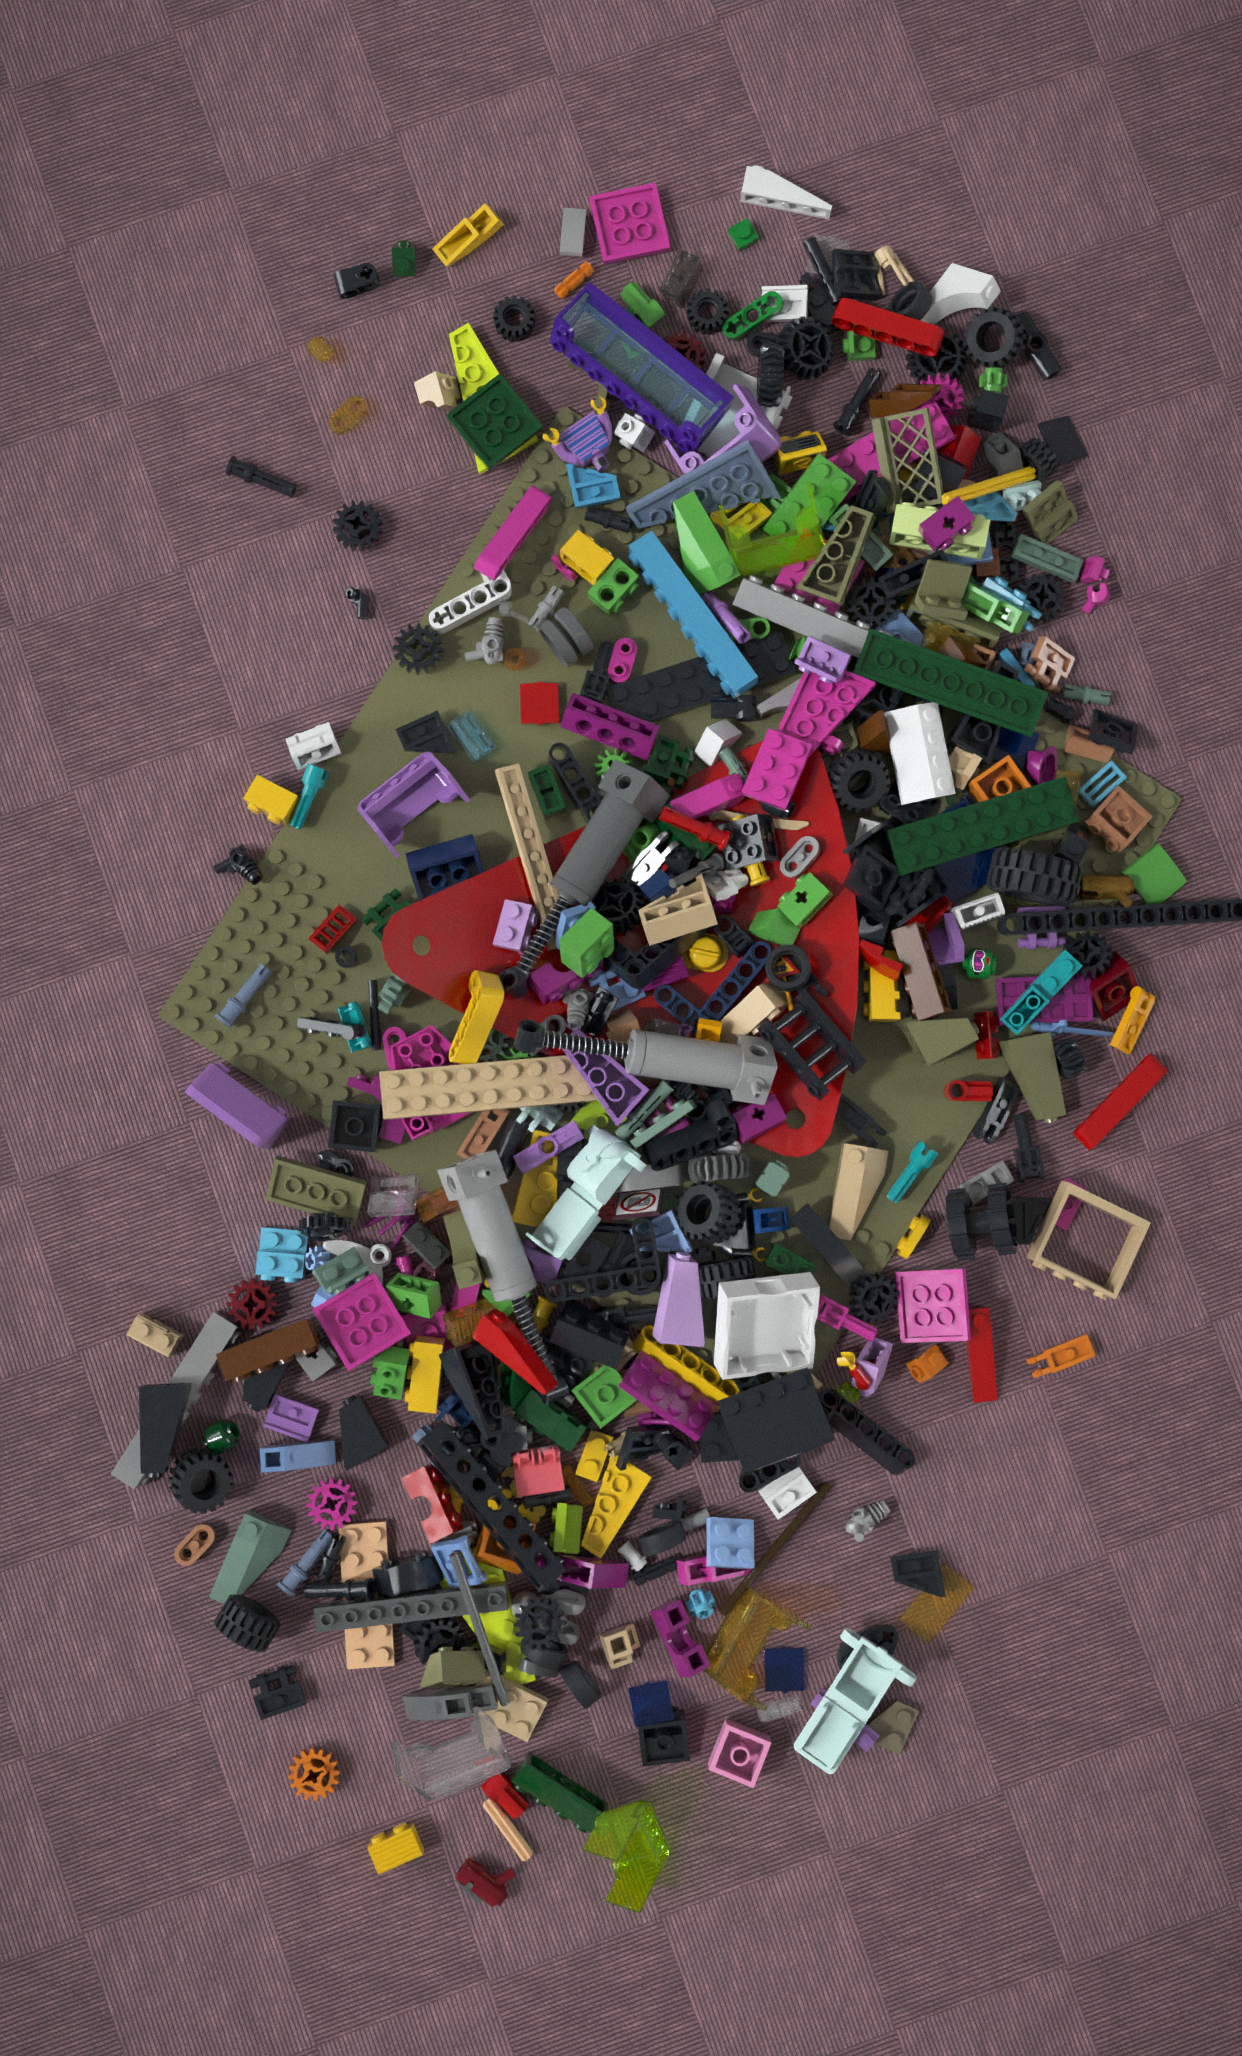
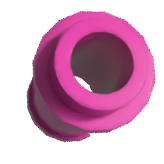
[395,1254,415,1276]

